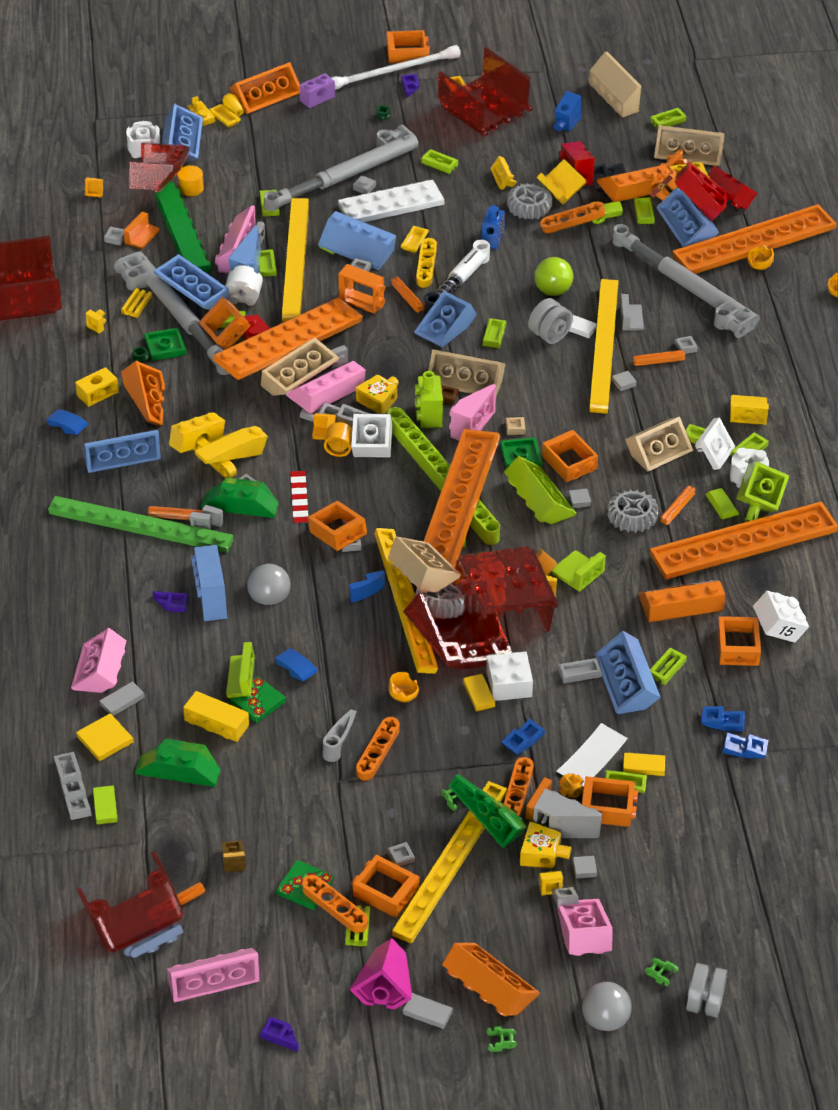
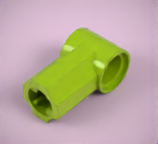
[588,201,623,224]

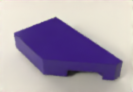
[401,74,419,98]
[152,591,189,612]
[260,1017,299,1052]

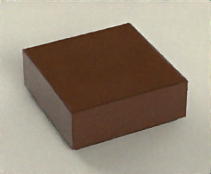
[441,385,459,405]

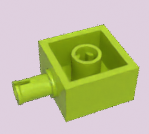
[414,371,443,428]
[736,461,789,522]

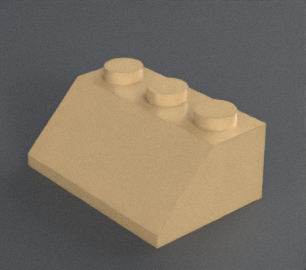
[625,417,693,471]

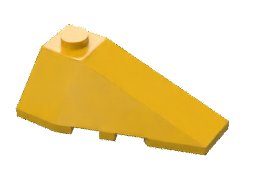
[195,426,268,464]

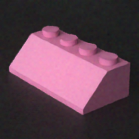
[215,205,256,274]
[286,361,365,413]
[167,948,260,1002]

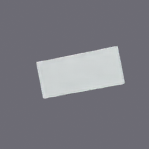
[557,723,628,786]

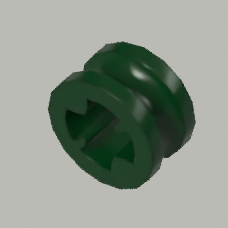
[376,105,391,120]

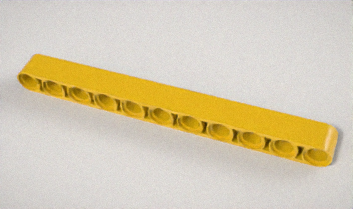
[282,198,309,323]
[589,279,618,414]

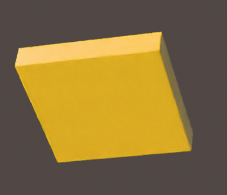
[76,713,133,762]

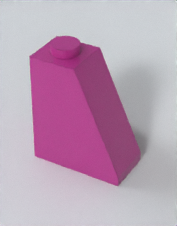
[350,938,412,1009]

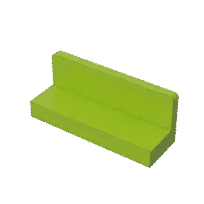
[226,642,255,698]

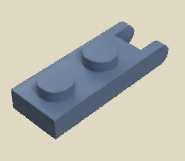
[124,923,183,958]

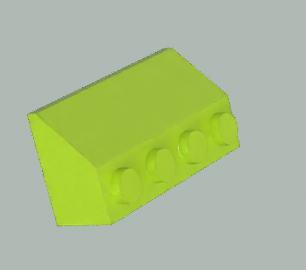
[504,456,577,524]

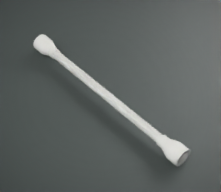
[332,45,460,90]

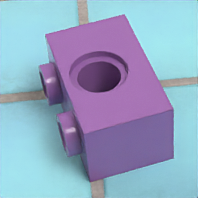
[299,74,335,108]

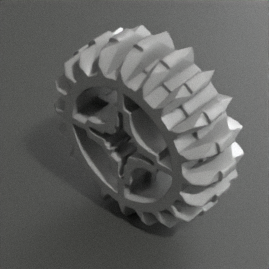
[507,183,552,220]
[607,489,658,534]
[414,583,467,619]

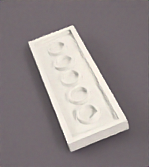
[338,180,444,222]

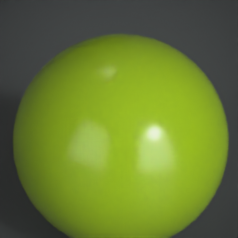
[534,257,573,296]

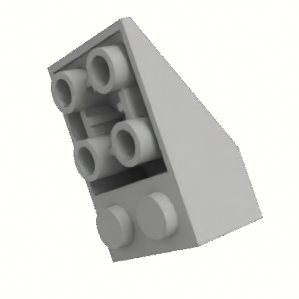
[533,788,602,838]

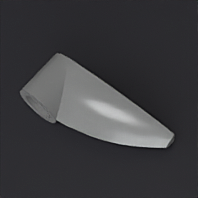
[322,709,356,762]

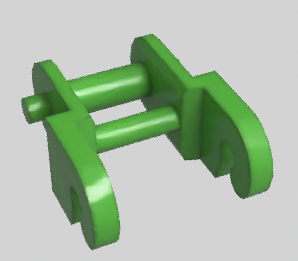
[441,788,458,811]
[645,958,679,986]
[487,1027,517,1052]

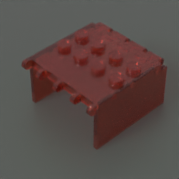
[437,47,533,137]
[0,235,62,321]
[453,546,558,642]

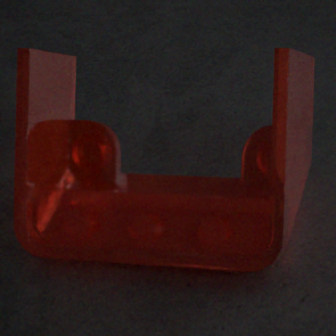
[129,143,190,192]
[76,851,184,952]

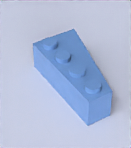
[191,545,227,621]

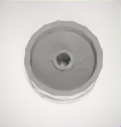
[528,298,573,344]
[686,963,728,1018]

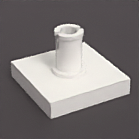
[695,418,735,470]

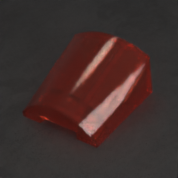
[403,587,512,669]

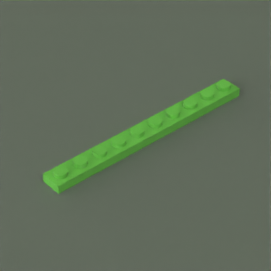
[48,496,233,553]

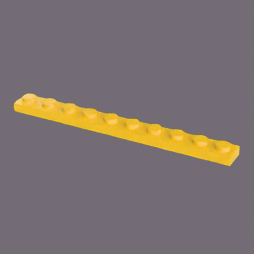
[374,528,438,674]
[392,781,507,944]

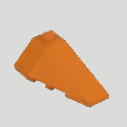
[121,361,165,427]

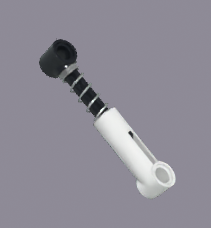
[424,240,490,315]

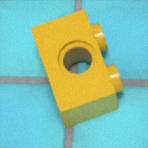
[75,367,119,407]

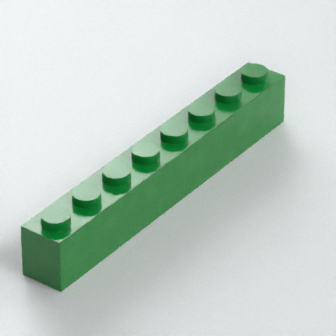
[154,182,211,275]

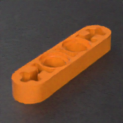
[540,202,605,233]
[356,717,400,781]
[504,757,534,817]
[302,875,368,933]

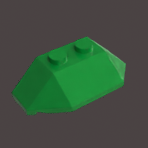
[201,478,279,518]
[135,739,220,787]

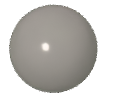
[247,564,291,605]
[582,982,632,1031]

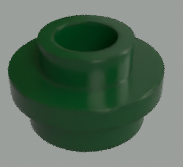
[131,347,149,363]

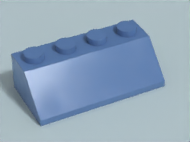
[160,104,203,164]
[656,187,719,247]
[318,211,396,270]
[154,254,228,310]
[82,430,161,473]
[594,631,661,714]

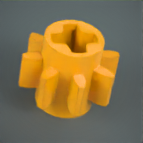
[558,773,584,799]

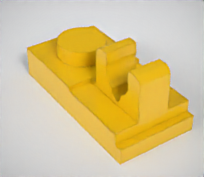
[187,96,215,126]
[490,156,517,189]

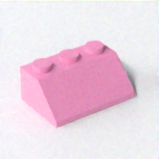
[71,628,126,693]

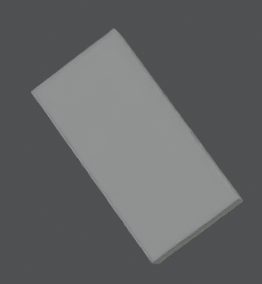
[558,658,602,684]
[100,681,145,716]
[403,993,453,1029]

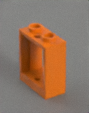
[387,30,430,63]
[338,264,385,314]
[199,296,251,350]
[542,430,598,482]
[307,500,367,551]
[717,616,761,666]
[582,776,638,827]
[352,855,419,918]

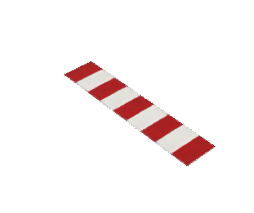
[290,471,308,523]

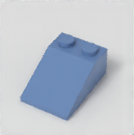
[228,226,261,274]
[414,291,477,348]

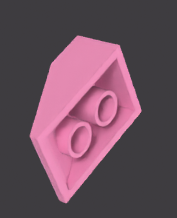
[449,384,496,441]
[557,899,612,956]

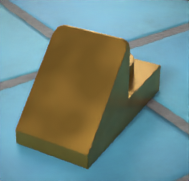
[221,840,246,872]

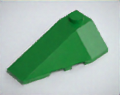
[448,774,527,848]

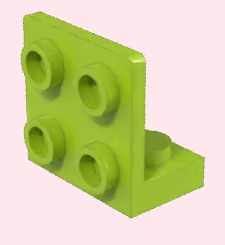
[551,550,606,592]

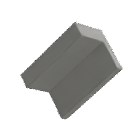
[620,294,644,330]

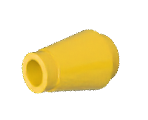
[222,93,244,116]

